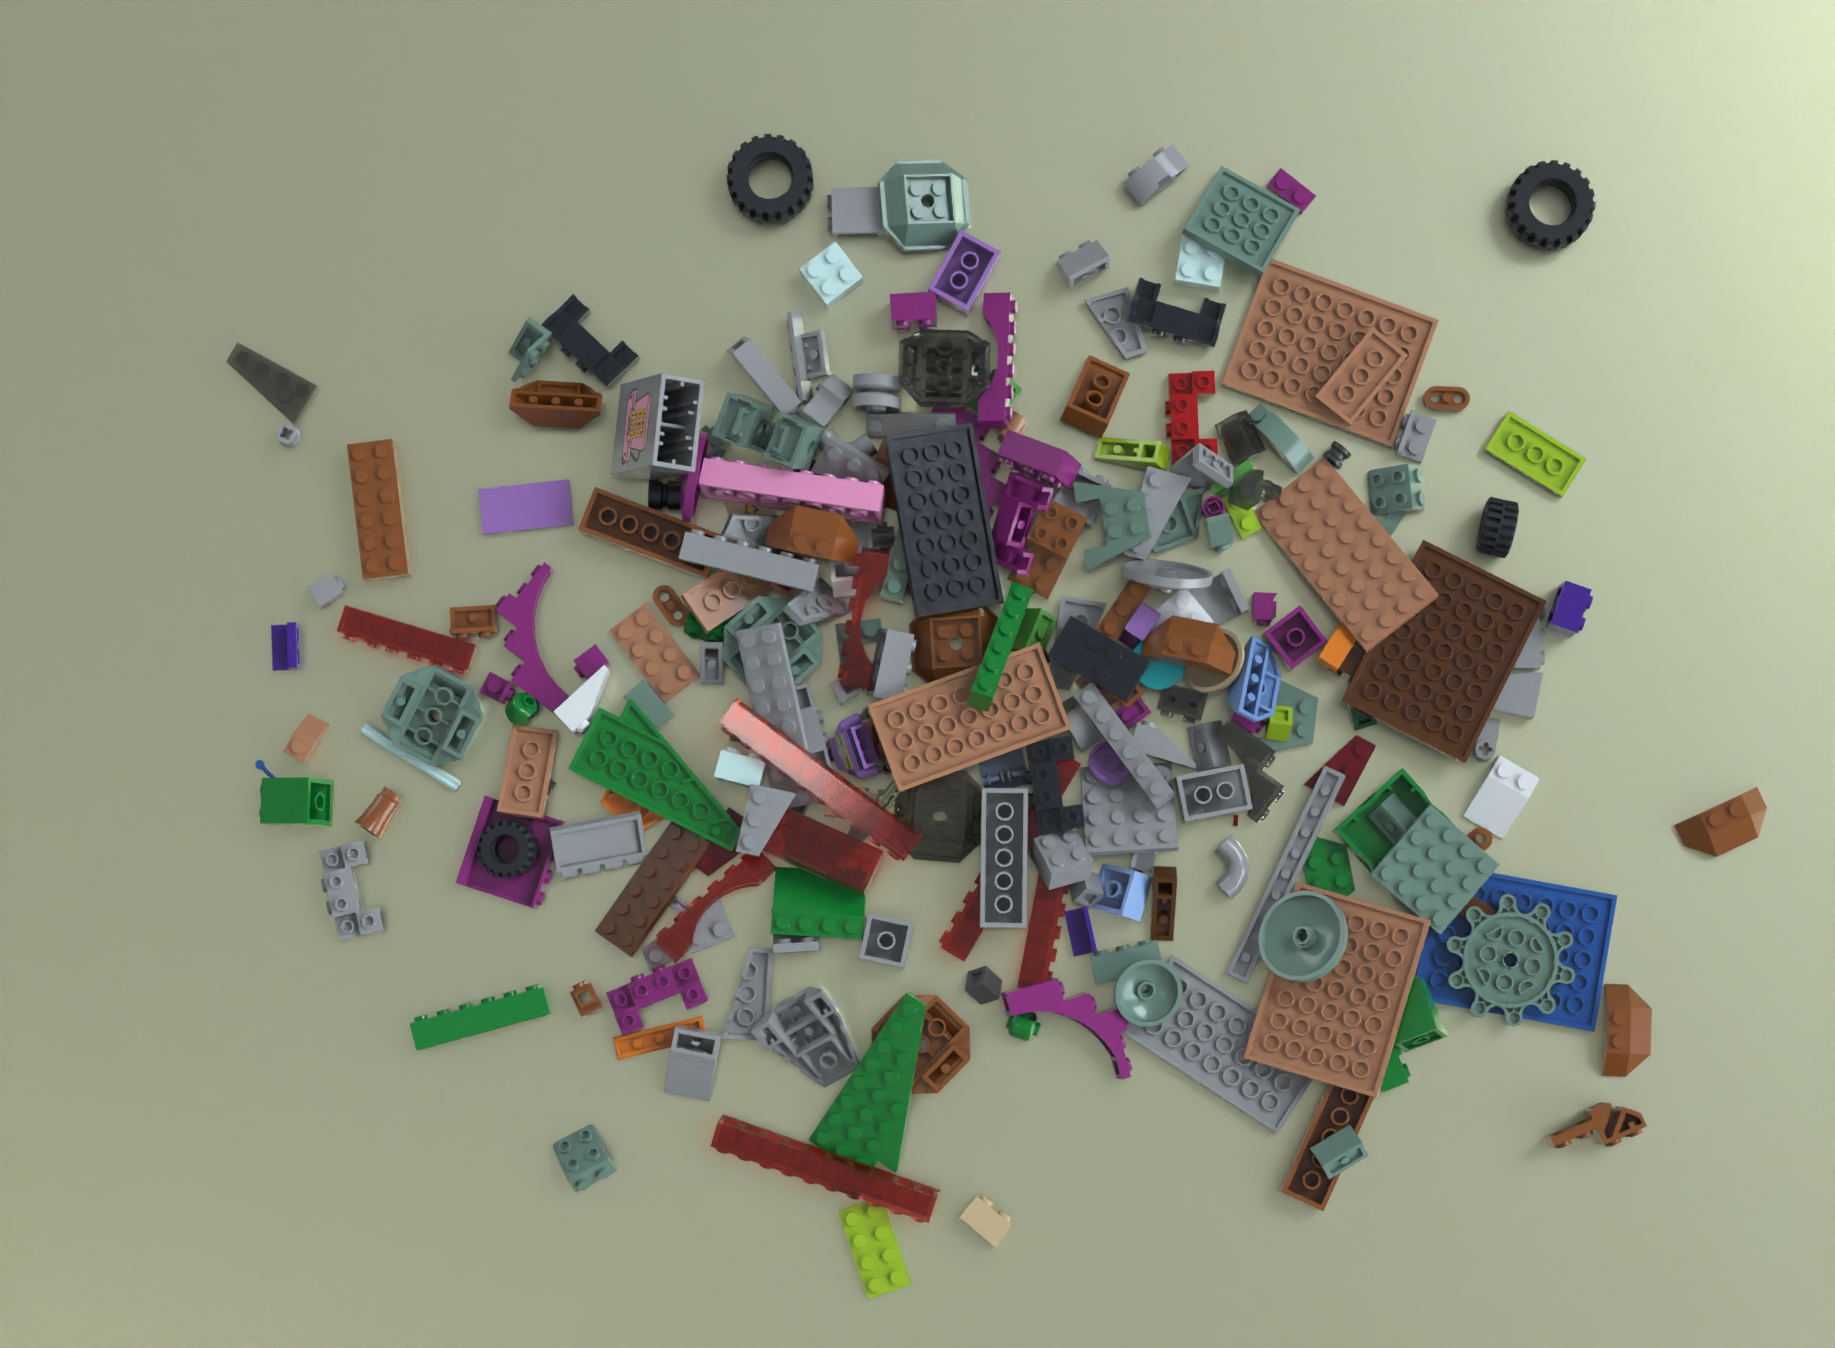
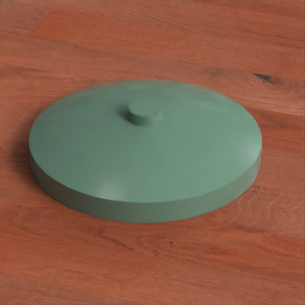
[1258,891,1348,983]

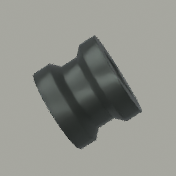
[1322,441,1351,469]

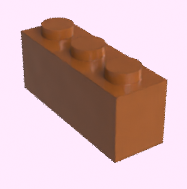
[1096,580,1152,641]

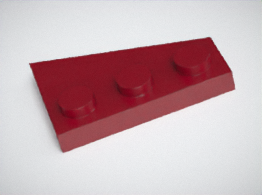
[1304,735,1376,806]
[695,807,743,877]

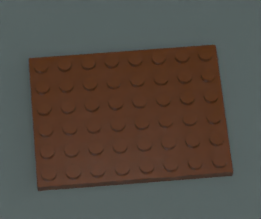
[1341,540,1547,764]

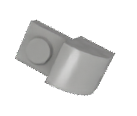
[1062,696,1101,752]

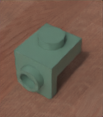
[700,425,726,459]

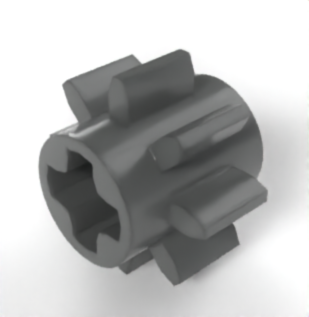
[871,522,895,550]

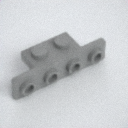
[787,311,831,402]

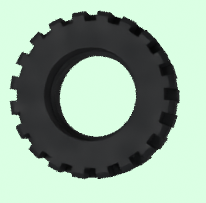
[727,134,814,224]
[1505,160,1596,251]

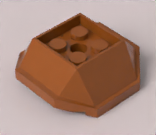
[909,606,998,683]
[871,995,970,1094]

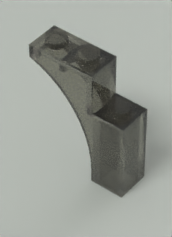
[1216,718,1284,823]

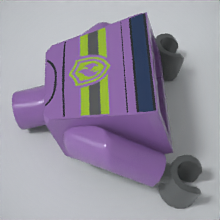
[827,707,892,778]

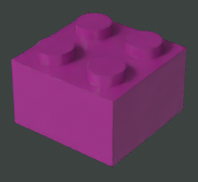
[890,291,937,332]
[1262,605,1328,672]

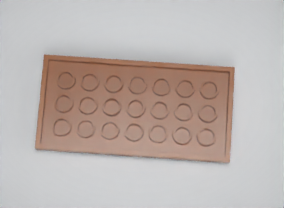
[1254,457,1439,653]
[867,642,1071,792]

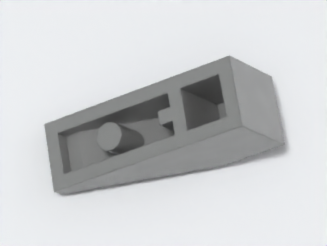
[1133,720,1197,770]

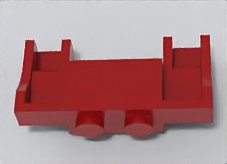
[1165,371,1218,465]

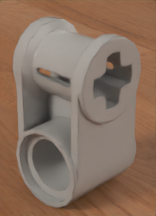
[1473,718,1500,762]

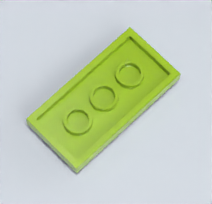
[1484,411,1587,498]
[838,1196,912,1300]

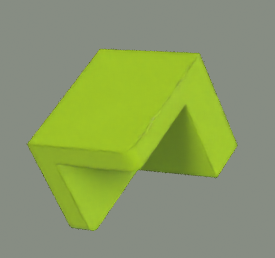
[1265,705,1293,742]

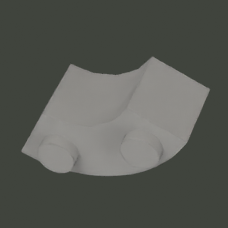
[1123,145,1190,204]
[796,374,854,431]

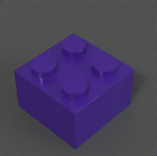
[1545,581,1593,637]

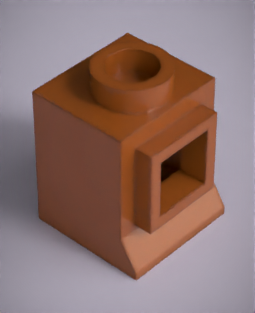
[570,980,604,1017]

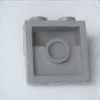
[1053,466,1112,527]

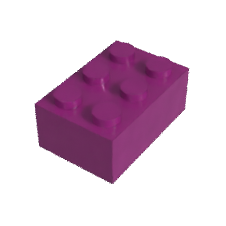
[997,430,1082,489]

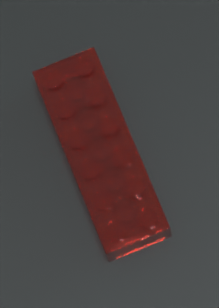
[738,808,884,897]

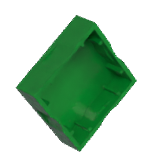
[1332,768,1453,899]

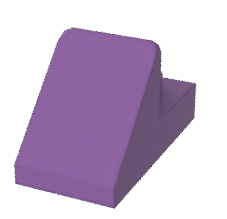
[1118,602,1162,650]

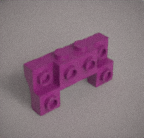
[992,472,1054,575]
[606,958,709,1036]

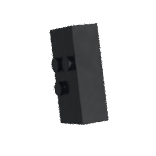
[1048,615,1151,703]

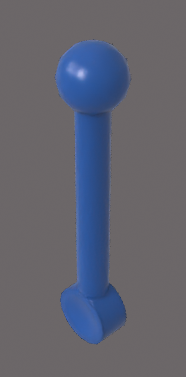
[255,760,276,778]

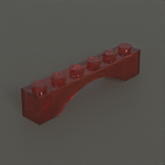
[837,547,890,689]
[656,852,776,964]

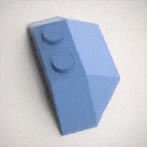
[1226,636,1281,723]

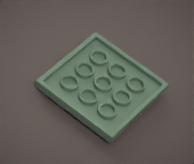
[1182,166,1301,277]
[1370,804,1500,935]

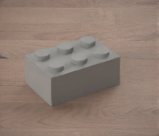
[866,628,916,699]

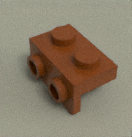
[450,605,498,639]

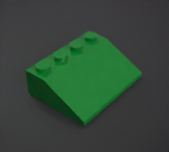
[771,867,867,941]

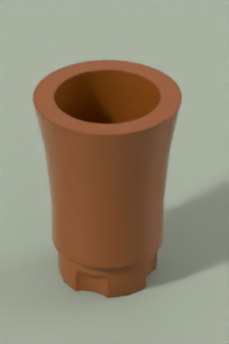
[355,786,403,839]

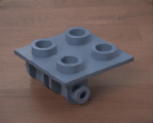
[978,747,1028,788]

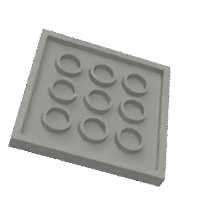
[1080,762,1179,856]

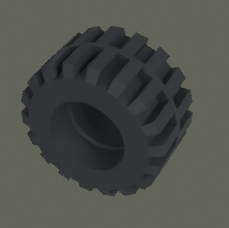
[1476,497,1519,558]
[477,820,539,878]

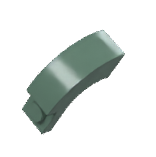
[1244,404,1314,473]

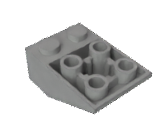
[664,1024,722,1101]

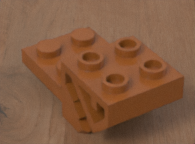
[1007,500,1088,599]
[1544,1102,1647,1149]

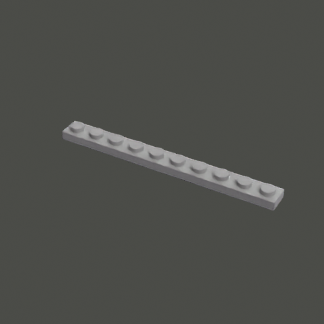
[1226,766,1346,983]

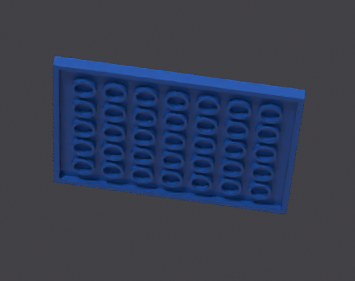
[1416,873,1617,1032]

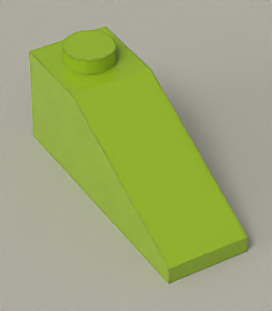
[1094,437,1171,471]

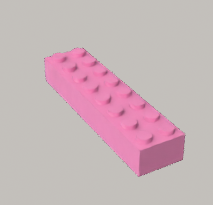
[699,456,887,525]

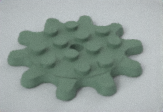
[1446,894,1575,1027]

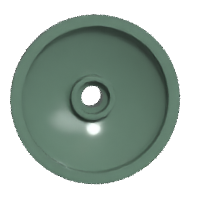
[1114,958,1182,1027]

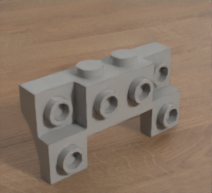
[795,683,833,777]
[319,840,384,941]

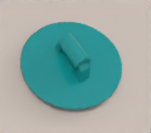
[1133,639,1186,689]

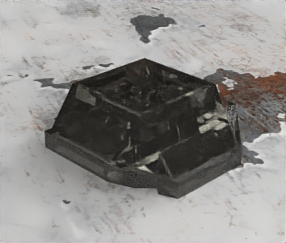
[898,329,991,408]
[893,771,982,863]

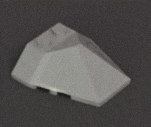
[750,986,860,1088]

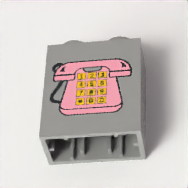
[611,373,705,480]

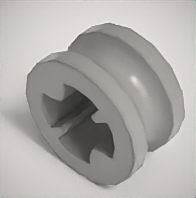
[669,896,691,916]

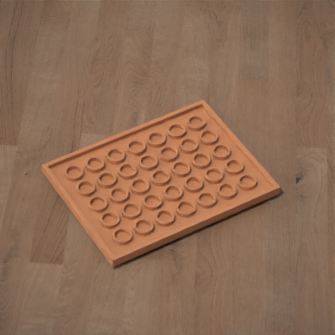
[1221,259,1439,448]
[1244,882,1431,1099]

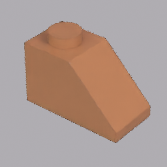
[283,714,329,765]

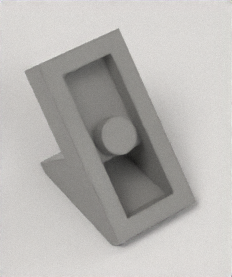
[700,642,724,684]

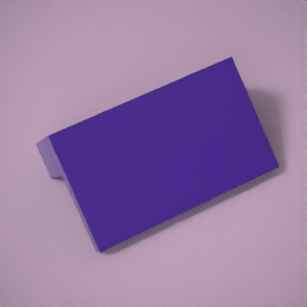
[271,622,301,671]
[1064,906,1097,957]

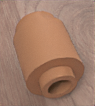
[996,411,1028,443]

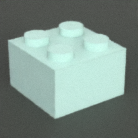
[1174,235,1225,292]
[799,242,863,309]
[714,747,766,788]

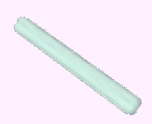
[361,723,461,791]

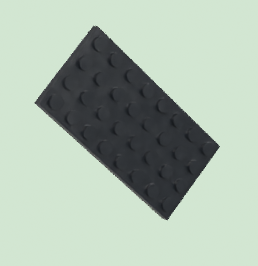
[883,423,1004,618]

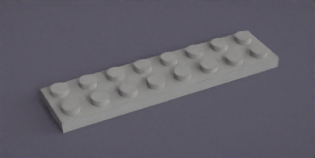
[736,622,820,808]

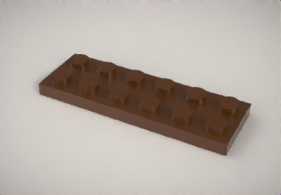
[595,821,711,957]

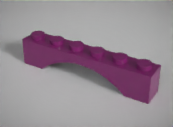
[977,292,1018,429]

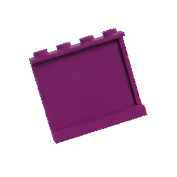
[456,796,565,909]

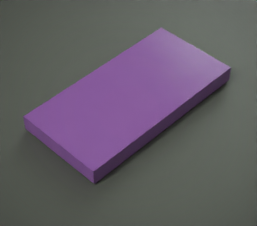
[478,479,574,535]

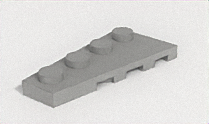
[1123,466,1191,560]

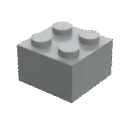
[1030,829,1094,890]
[859,913,914,968]

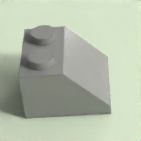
[1056,240,1111,289]

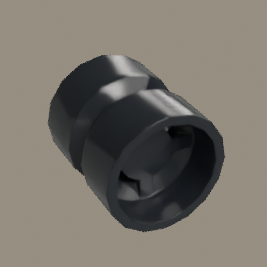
[648,480,680,510]

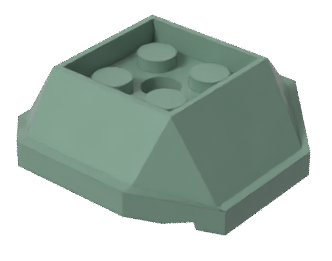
[878,160,971,252]
[723,596,822,687]
[381,664,483,767]

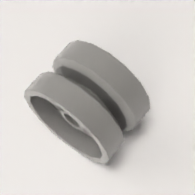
[851,373,902,413]

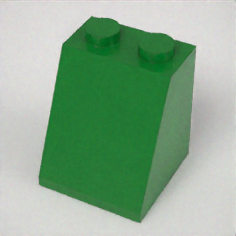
[259,777,333,826]
[1394,976,1448,1052]

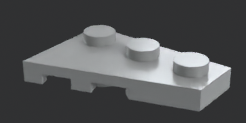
[811,434,889,485]
[783,577,853,626]

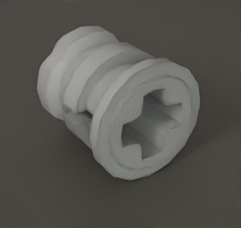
[276,423,301,448]

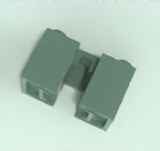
[711,392,825,470]

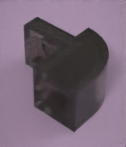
[1228,469,1282,511]

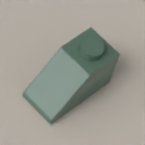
[1203,513,1233,552]

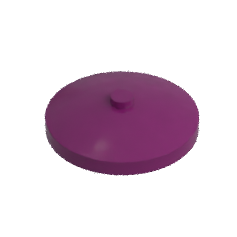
[676,431,709,523]

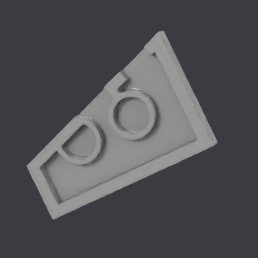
[1084,287,1147,359]
[721,513,779,549]
[736,784,796,857]

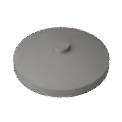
[1121,559,1213,593]

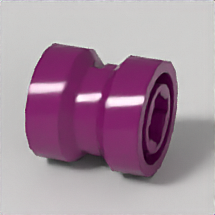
[1201,496,1225,519]

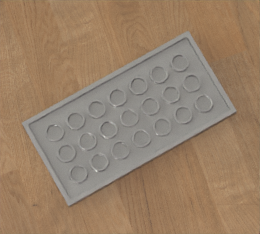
[1122,955,1313,1134]

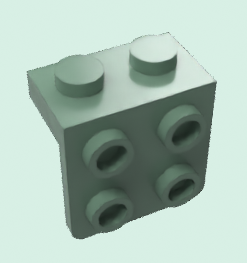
[508,317,552,382]
[1368,464,1426,515]
[553,1124,617,1192]

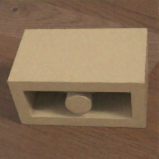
[959,1195,1012,1247]

